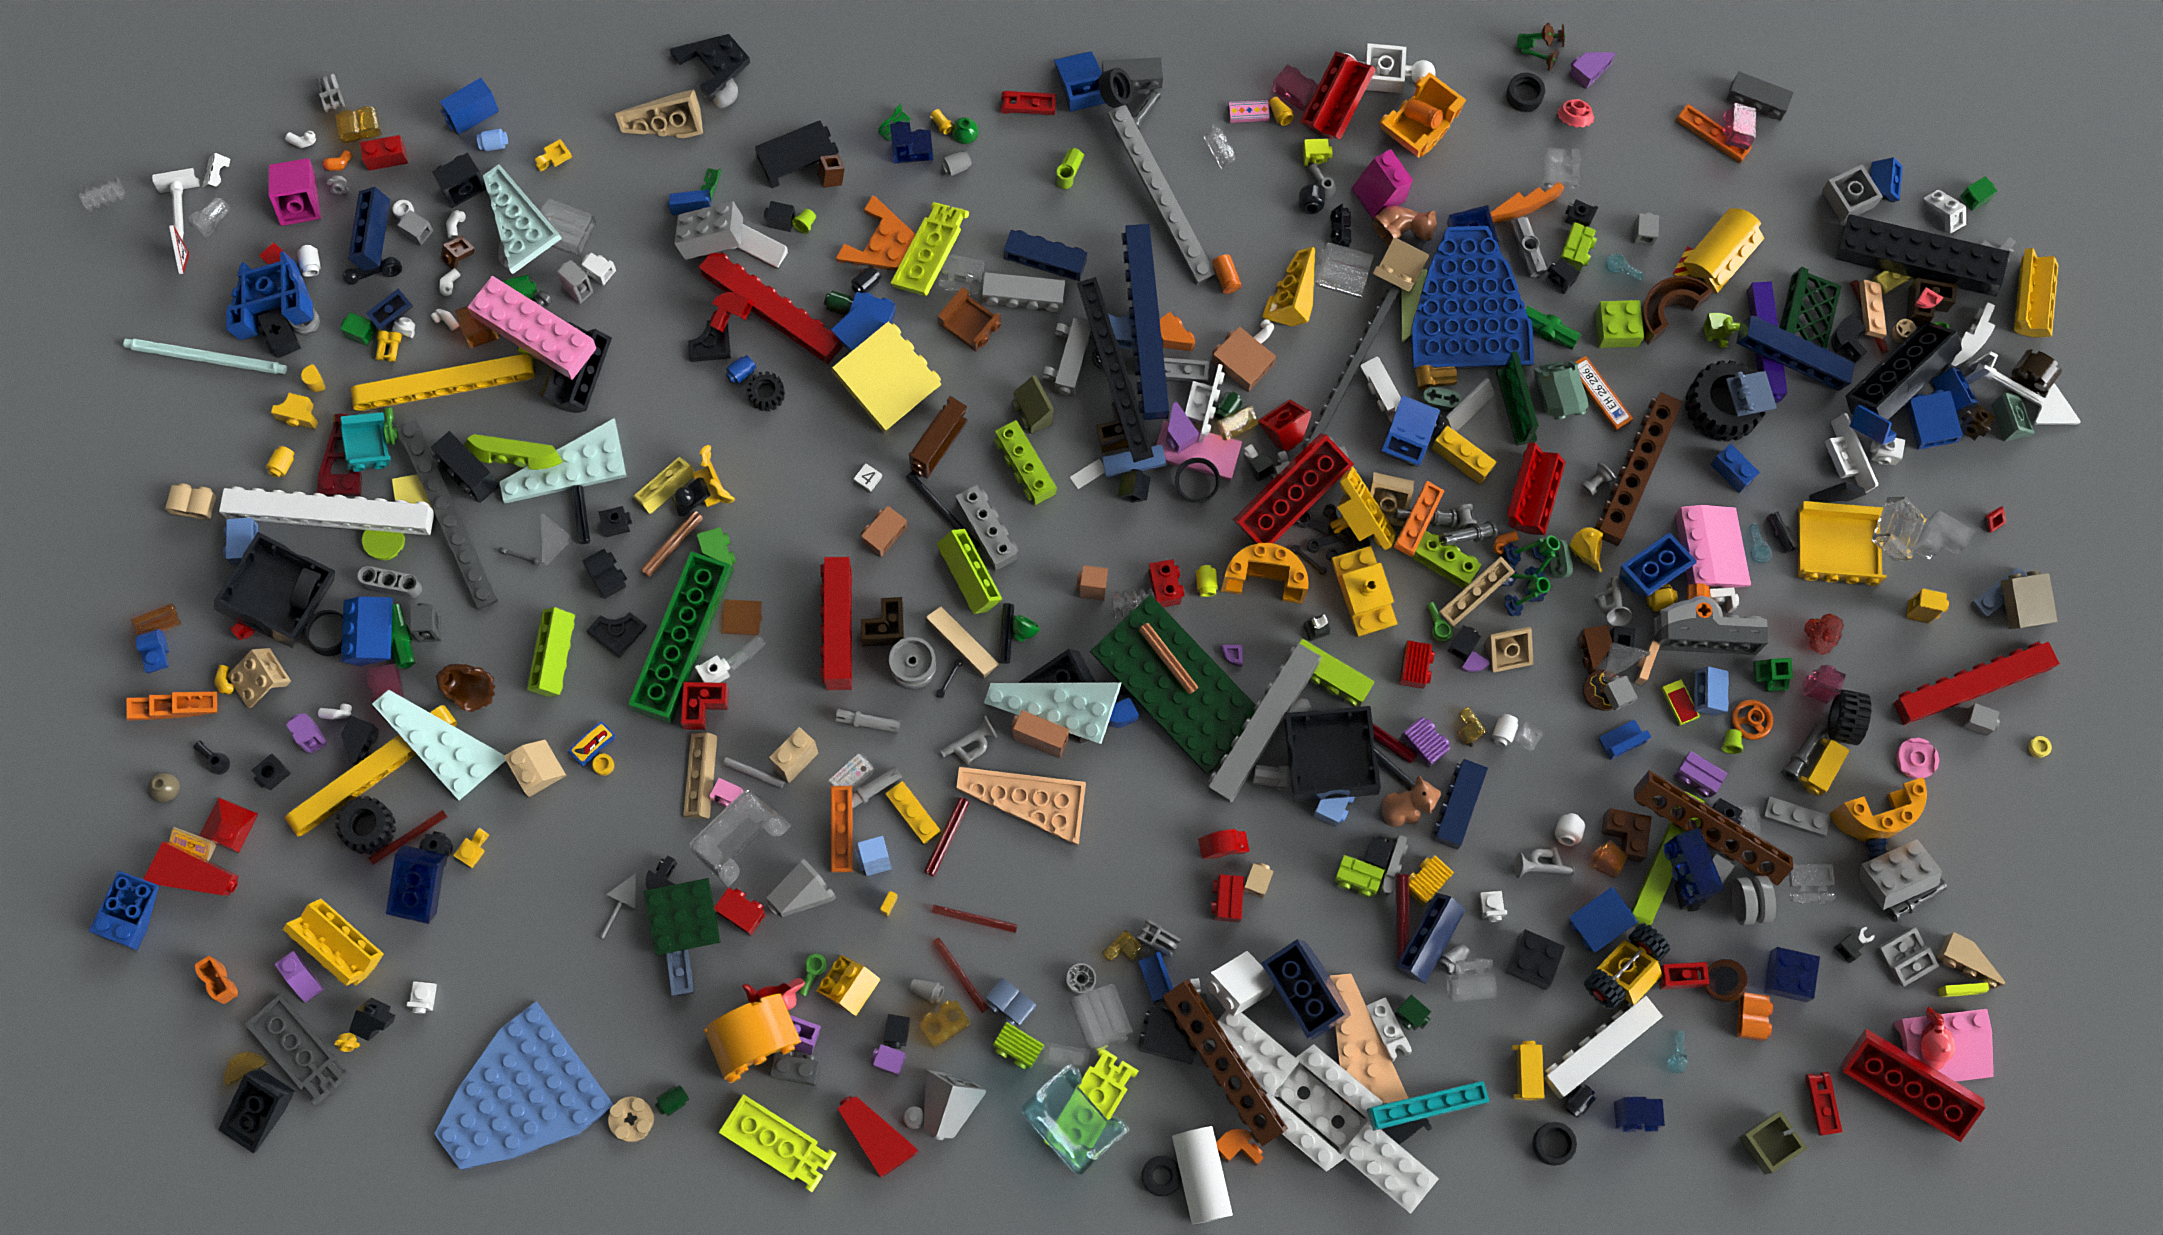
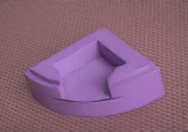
[1221,645,1243,667]
[1461,651,1490,672]

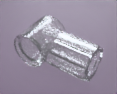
[188,197,231,237]

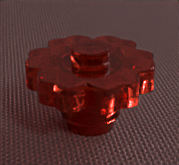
[1804,613,1844,655]

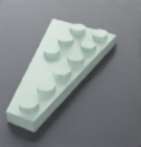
[483,164,562,274]
[500,418,627,503]
[984,683,1122,744]
[372,690,506,800]

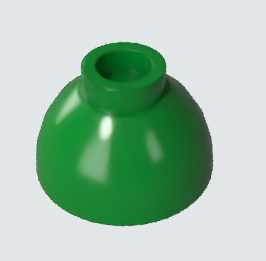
[951,117,979,144]
[1012,615,1040,642]

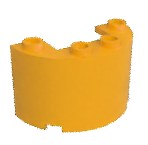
[1379,72,1466,158]
[1221,543,1309,604]
[1829,777,1927,842]
[704,994,801,1083]

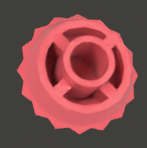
[1557,99,1595,128]

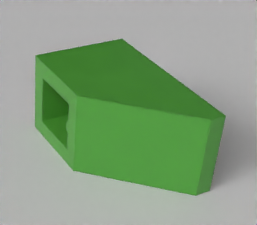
[697,527,737,571]

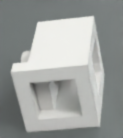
[581,253,616,286]
[695,655,730,683]

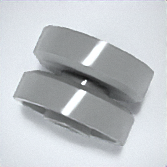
[889,637,936,689]
[1731,875,1776,926]

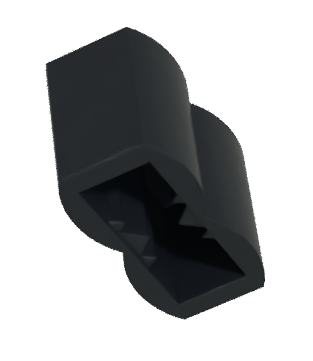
[582,549,627,599]

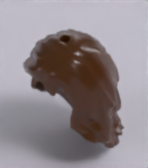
[436,664,496,712]

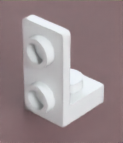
[1924,190,1966,234]

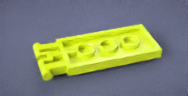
[890,202,969,296]
[1044,1047,1139,1166]
[719,1094,837,1192]

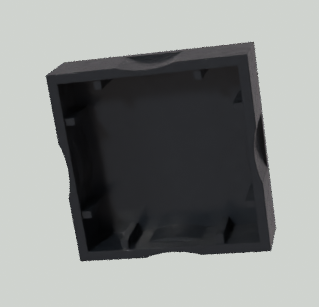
[214,532,335,648]
[1284,706,1381,802]

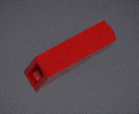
[143,842,239,896]
[837,1096,919,1178]

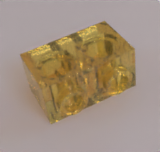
[919,1000,971,1049]

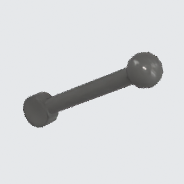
[498,547,540,565]

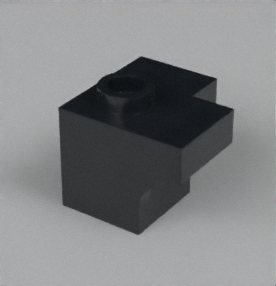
[349,997,396,1041]

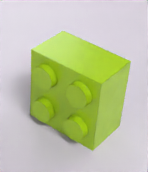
[1595,300,1644,348]

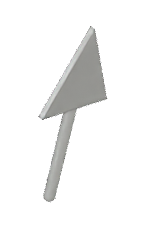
[600,873,636,939]

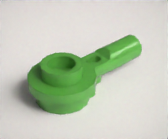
[384,407,399,445]
[1427,602,1453,642]
[798,954,827,996]

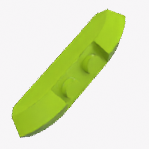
[464,434,563,470]

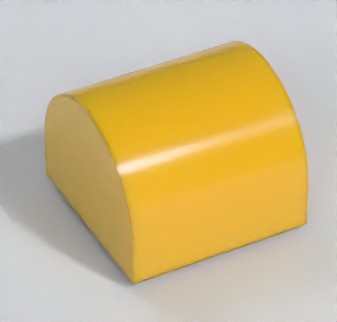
[301,364,325,392]

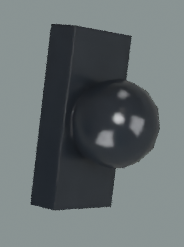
[671,477,711,516]

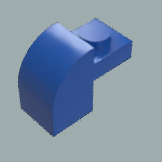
[136,629,169,674]
[1108,697,1139,728]

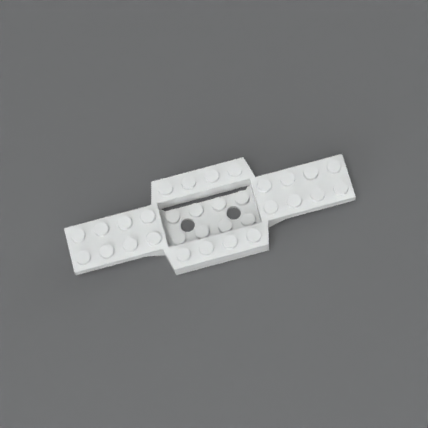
[1207,1010,1439,1214]

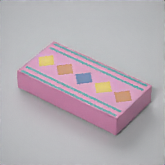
[1229,100,1270,123]

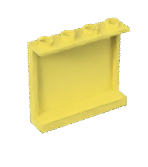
[831,321,941,433]

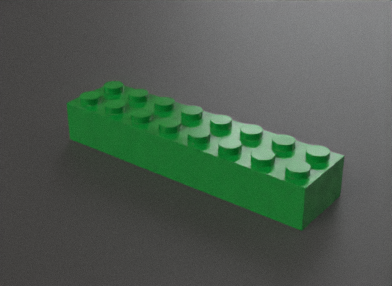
[628,551,733,724]

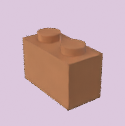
[861,506,908,557]
[1076,565,1108,601]

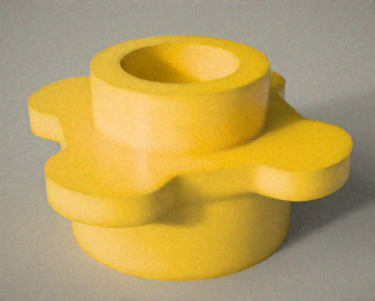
[334,1033,360,1052]

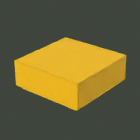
[880,891,898,917]

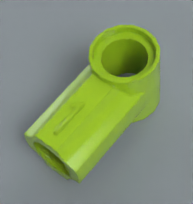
[1056,147,1084,189]

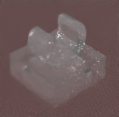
[1514,722,1544,752]

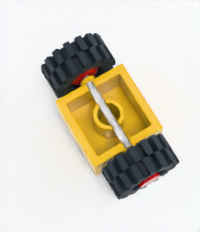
[1584,923,1670,1010]

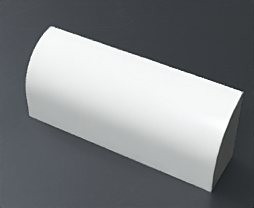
[1172,1126,1233,1225]

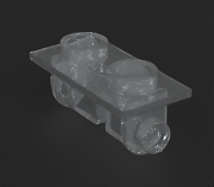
[1203,125,1237,168]

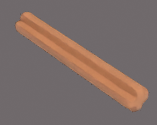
[641,511,702,577]
[1139,623,1198,694]

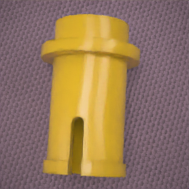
[930,109,953,135]

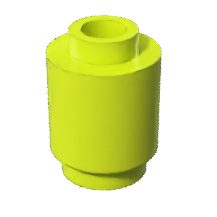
[1195,565,1218,597]

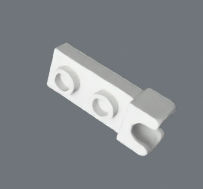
[1366,997,1412,1062]

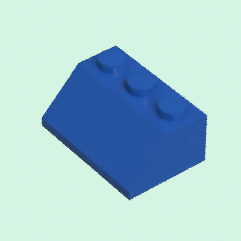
[1619,532,1697,597]
[341,597,393,667]

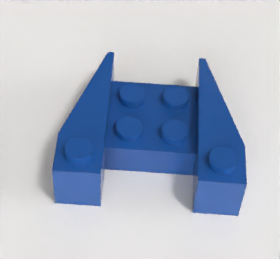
[226,251,313,340]

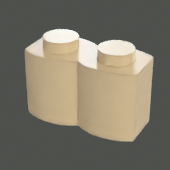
[165,483,217,520]

